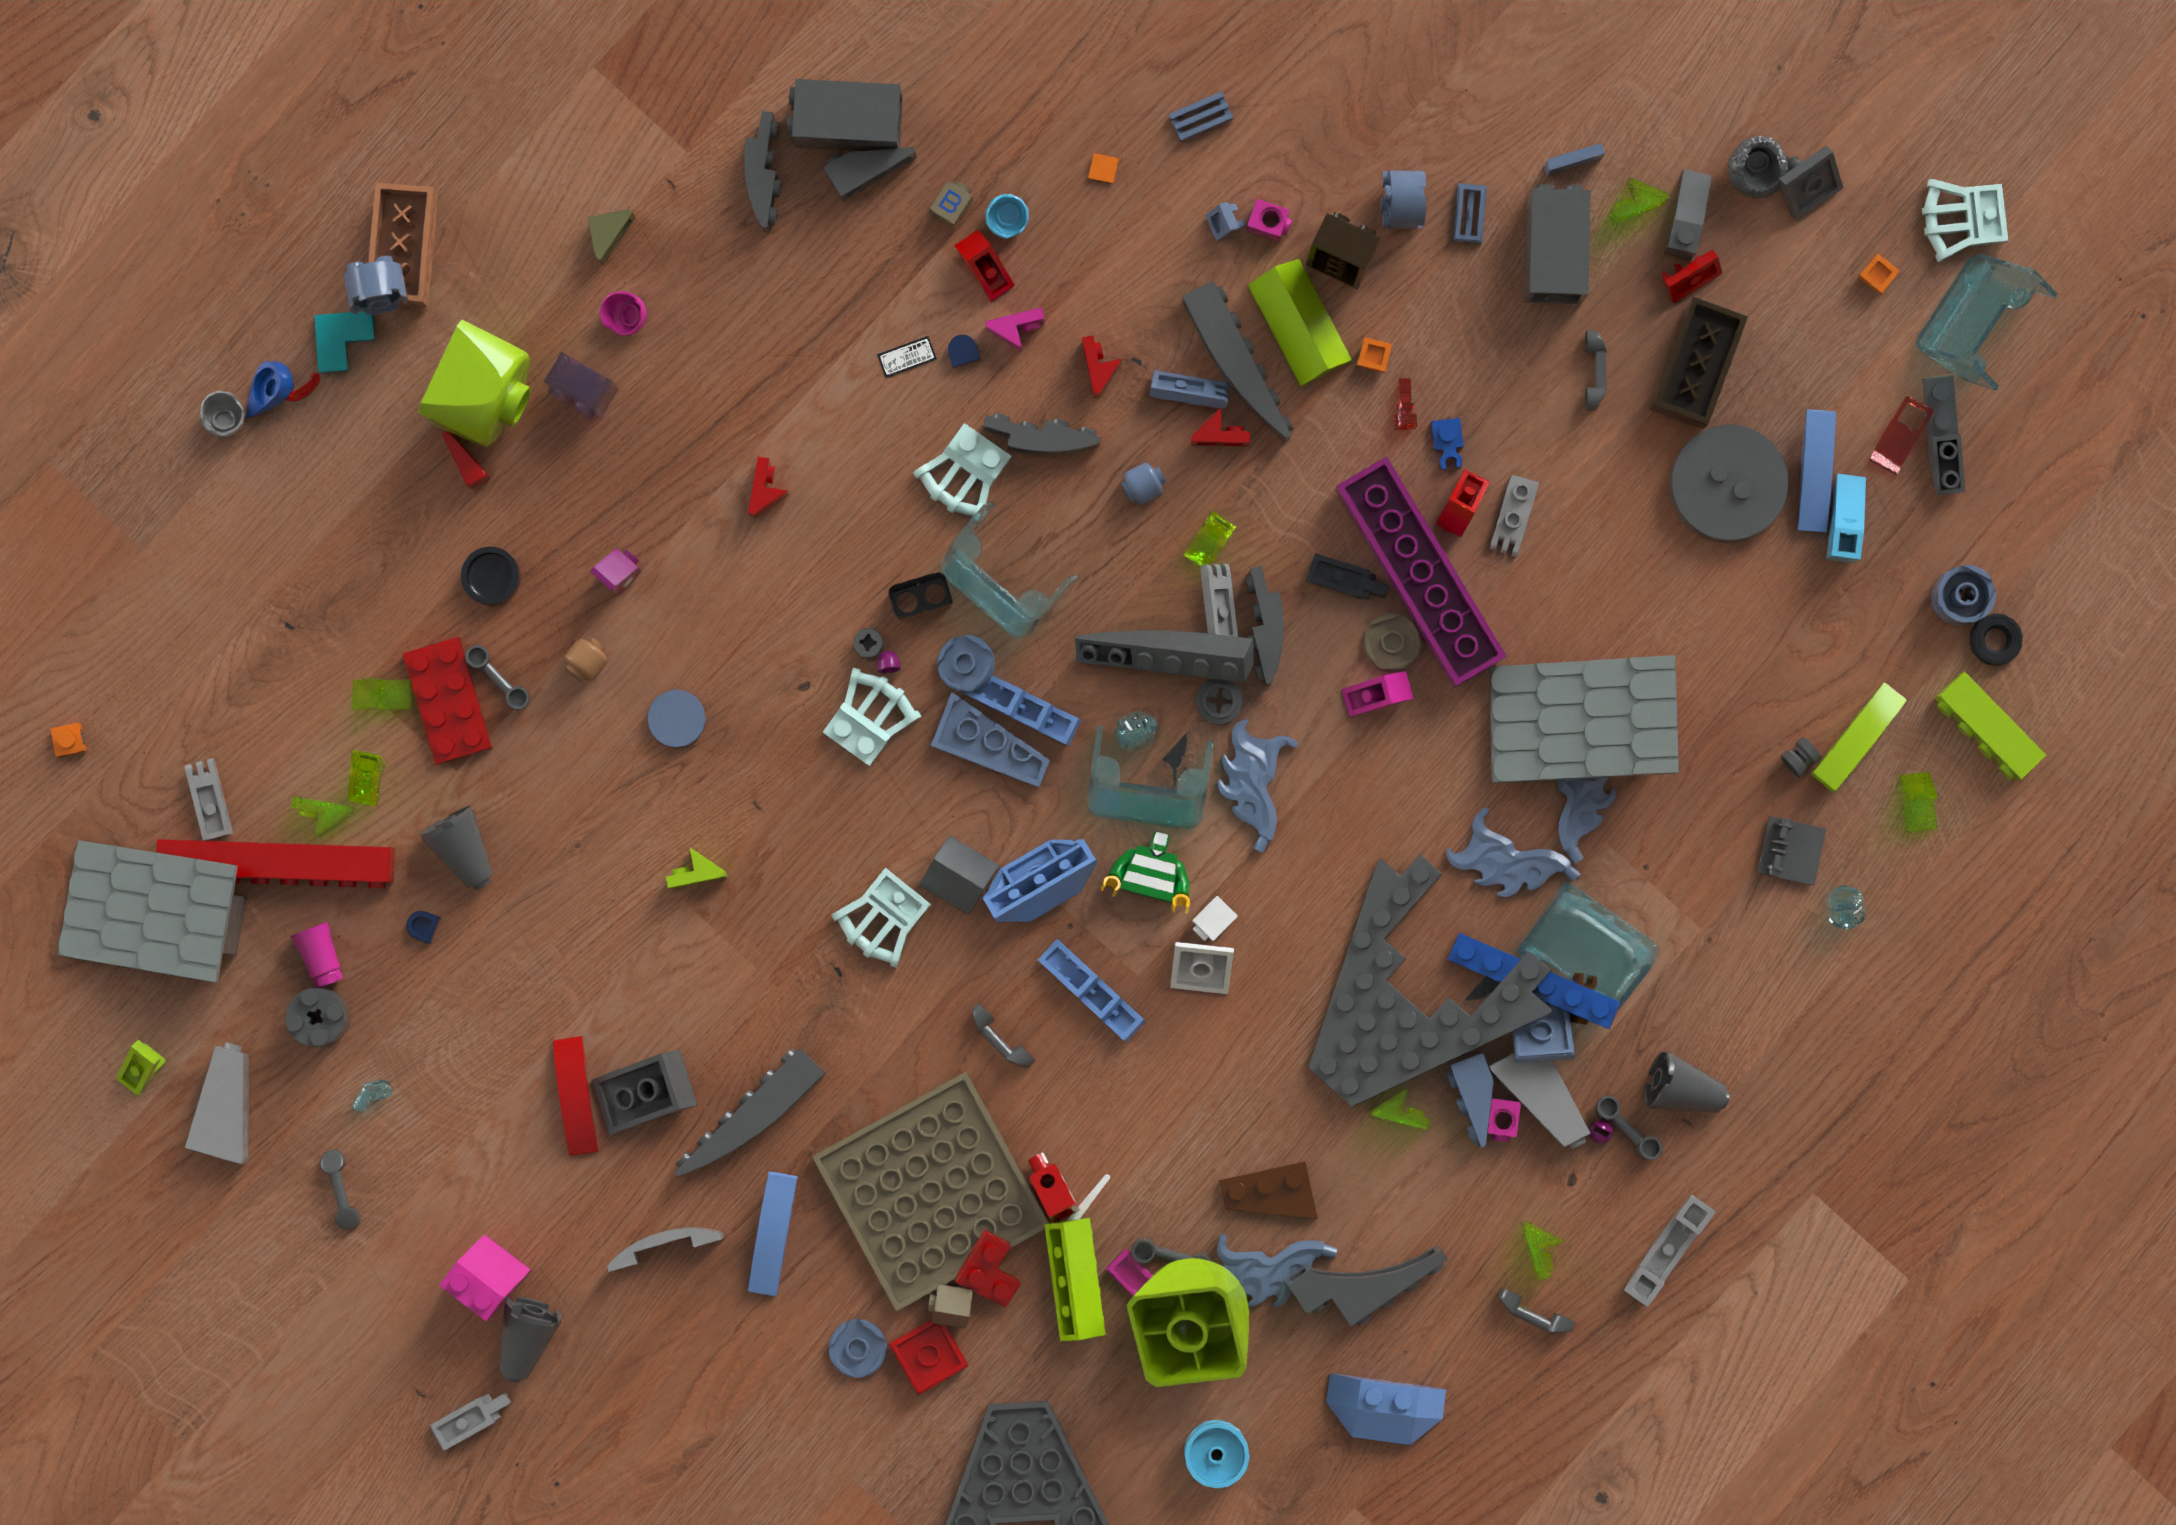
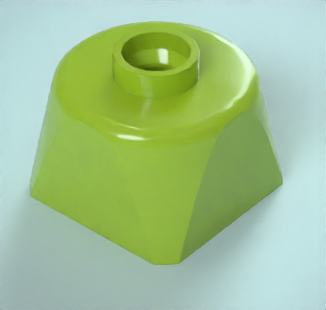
[418,320,531,447]
[1127,1258,1249,1387]

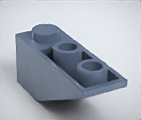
[1446,1053,1493,1148]

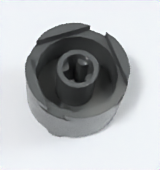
[286,988,350,1047]

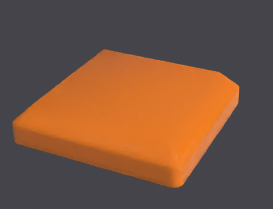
[1088,153,1119,184]

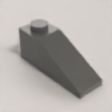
[823,147,917,202]
[1664,169,1712,260]

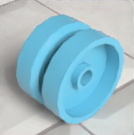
[1184,1419,1250,1488]

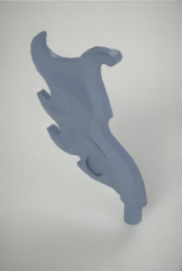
[1218,719,1298,853]
[1556,777,1616,864]
[1446,808,1580,897]
[1217,1234,1337,1307]

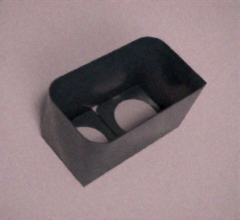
[889,572,953,620]

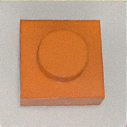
[1858,253,1900,295]
[1357,337,1392,374]
[50,722,87,758]

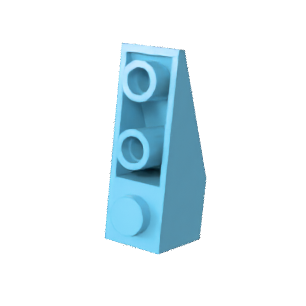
[1826,473,1866,563]

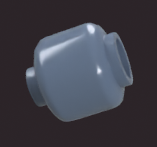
[1121,462,1166,505]

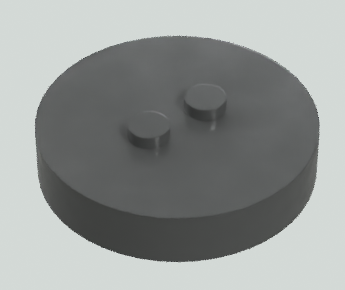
[1669,425,1788,543]

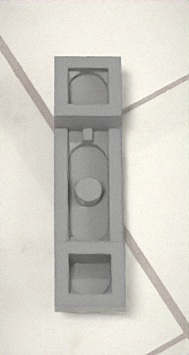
[1623,1194,1716,1307]
[607,1227,724,1272]

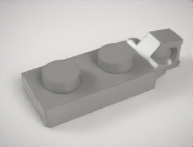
[429,1392,512,1451]

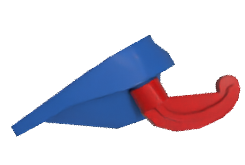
[246,361,320,418]

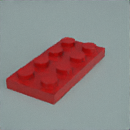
[403,637,493,765]

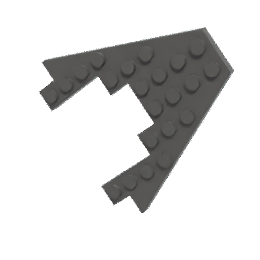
[1308,855,1553,1107]
[946,1400,1109,1525]

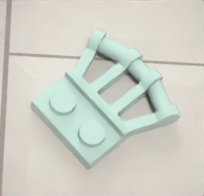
[1921,179,2009,262]
[913,423,1012,521]
[823,668,922,766]
[831,868,931,968]

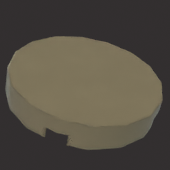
[1363,613,1421,671]

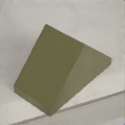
[588,209,636,265]

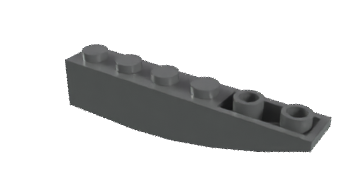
[1182,281,1293,442]
[1075,630,1254,682]
[674,1048,826,1177]

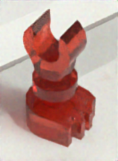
[1394,378,1418,430]

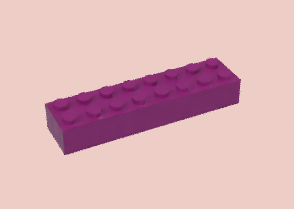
[1335,456,1506,689]

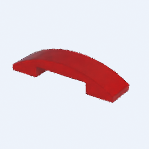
[553,1036,599,1156]

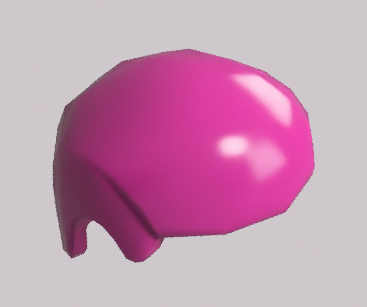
[599,291,647,336]

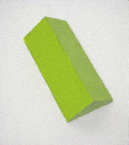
[1248,259,1352,387]

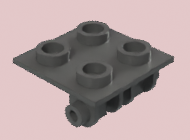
[1757,816,1826,886]

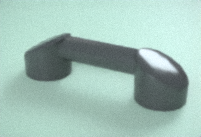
[1585,330,1607,411]
[466,645,530,711]
[972,1002,1035,1067]
[1595,1095,1663,1160]
[320,1150,361,1230]
[1132,1238,1211,1263]
[1498,1287,1576,1333]

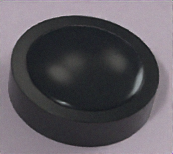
[461,547,521,606]

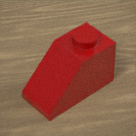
[954,229,1015,302]
[1436,469,1490,537]

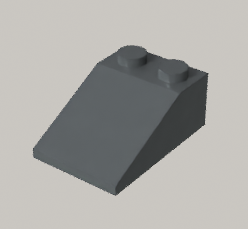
[592,1050,698,1135]

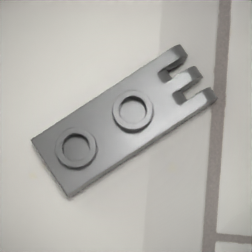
[1489,474,1539,558]
[1200,564,1238,637]
[185,758,233,841]

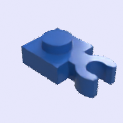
[1431,418,1464,471]

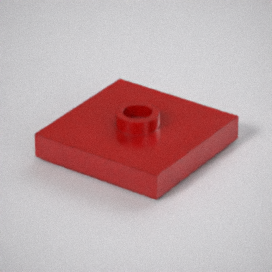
[889,1319,969,1396]

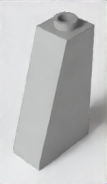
[185,1042,249,1164]
[1488,1052,1590,1149]

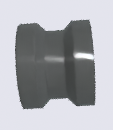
[853,628,883,659]

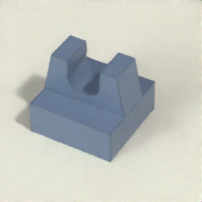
[1205,202,1245,241]

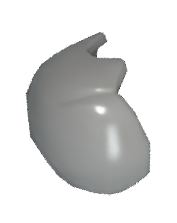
[200,390,245,438]

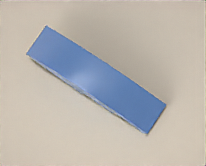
[1796,409,1836,532]
[963,675,1082,746]
[1038,939,1146,1043]
[748,1171,798,1296]

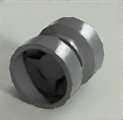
[1780,737,1822,778]

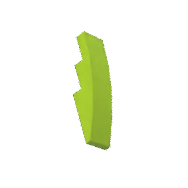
[1811,682,1907,793]

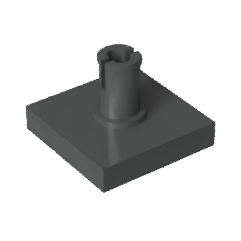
[1779,146,1843,220]

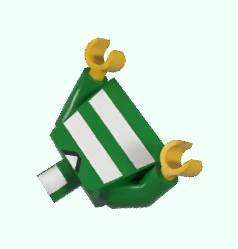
[1100,832,1190,914]

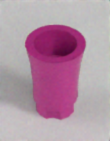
[290,922,343,988]

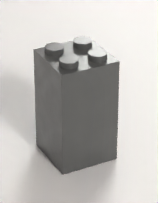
[787,79,903,151]
[1524,184,1591,304]

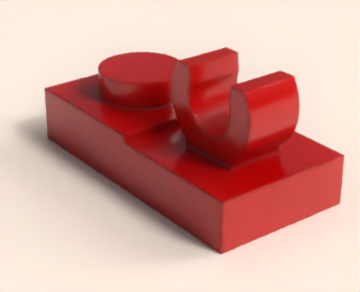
[1661,250,1723,304]

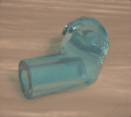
[351,1080,392,1113]

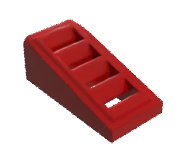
[442,431,491,489]

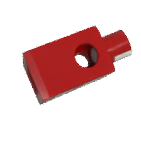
[1028,1153,1080,1223]

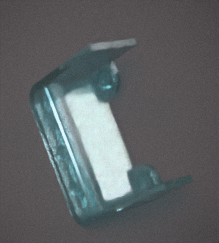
[1916,254,2058,391]
[940,502,1079,638]
[1087,726,1214,829]

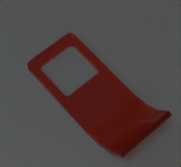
[1869,396,1934,475]

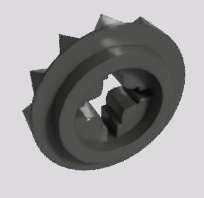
[1196,679,1243,724]

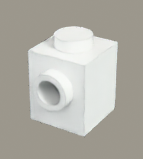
[1192,896,1238,942]

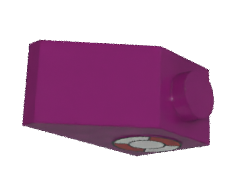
[590,548,641,596]

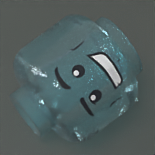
[1114,710,1159,752]
[1826,885,1866,929]

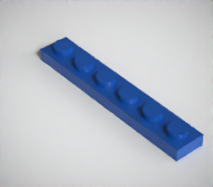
[1448,933,1621,1030]

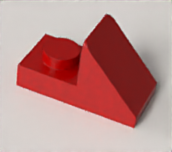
[1082,335,1122,398]
[1191,408,1250,447]
[748,456,789,518]

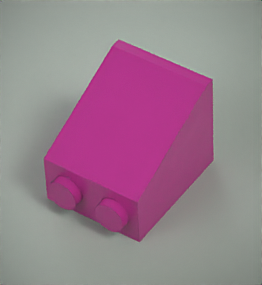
[439,1235,531,1321]

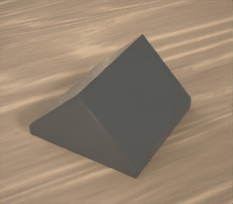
[920,835,999,915]

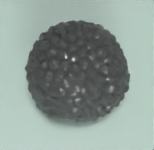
[1727,135,1789,199]

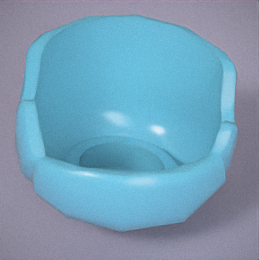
[985,194,1029,239]

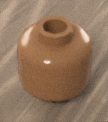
[564,638,607,682]

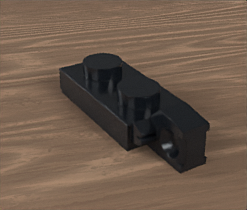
[1306,553,1389,600]

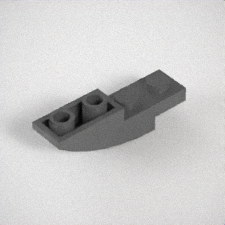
[744,111,782,233]
[1922,375,1966,495]
[983,413,1101,456]
[1245,566,1284,686]

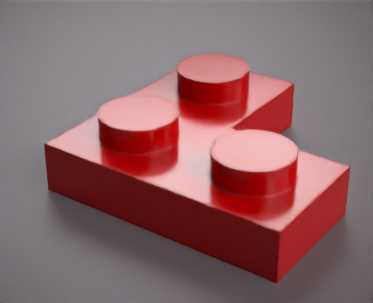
[955,1230,1021,1308]

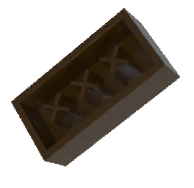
[1306,212,1380,290]
[1649,296,1748,430]

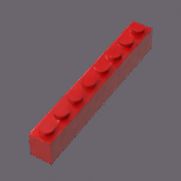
[156,839,395,888]

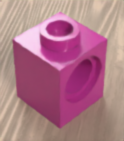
[1246,199,1292,242]
[1487,1098,1521,1142]

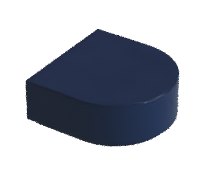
[948,335,981,368]
[406,911,441,944]

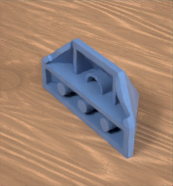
[983,839,1098,922]
[1326,1373,1446,1445]

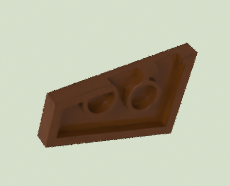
[1219,1161,1318,1219]

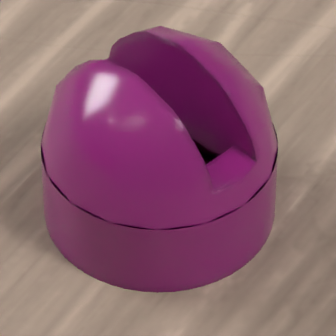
[877,650,901,674]
[1589,1120,1613,1143]

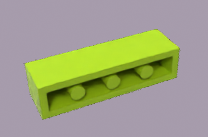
[1934,671,2047,781]
[1044,1218,1106,1341]

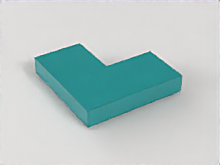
[314,311,376,374]

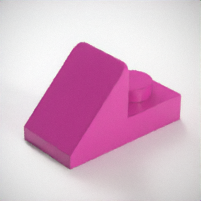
[985,307,1045,352]

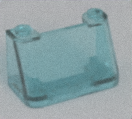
[1516,883,1658,1011]

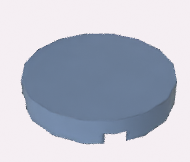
[937,635,995,693]
[647,689,706,748]
[829,1319,887,1378]

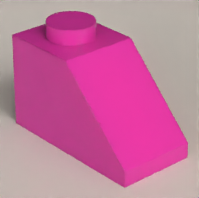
[1342,671,1414,717]

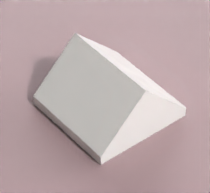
[1170,942,1234,994]

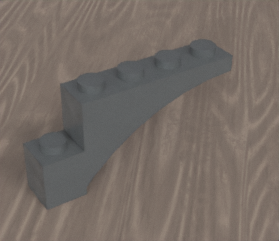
[1284,1245,1448,1326]

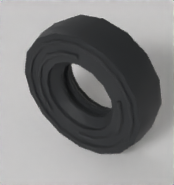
[1969,613,2023,666]

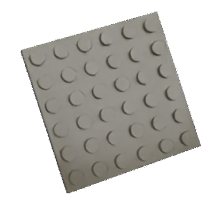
[812,1072,1049,1311]

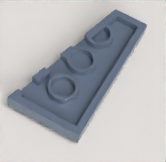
[931,692,1050,788]

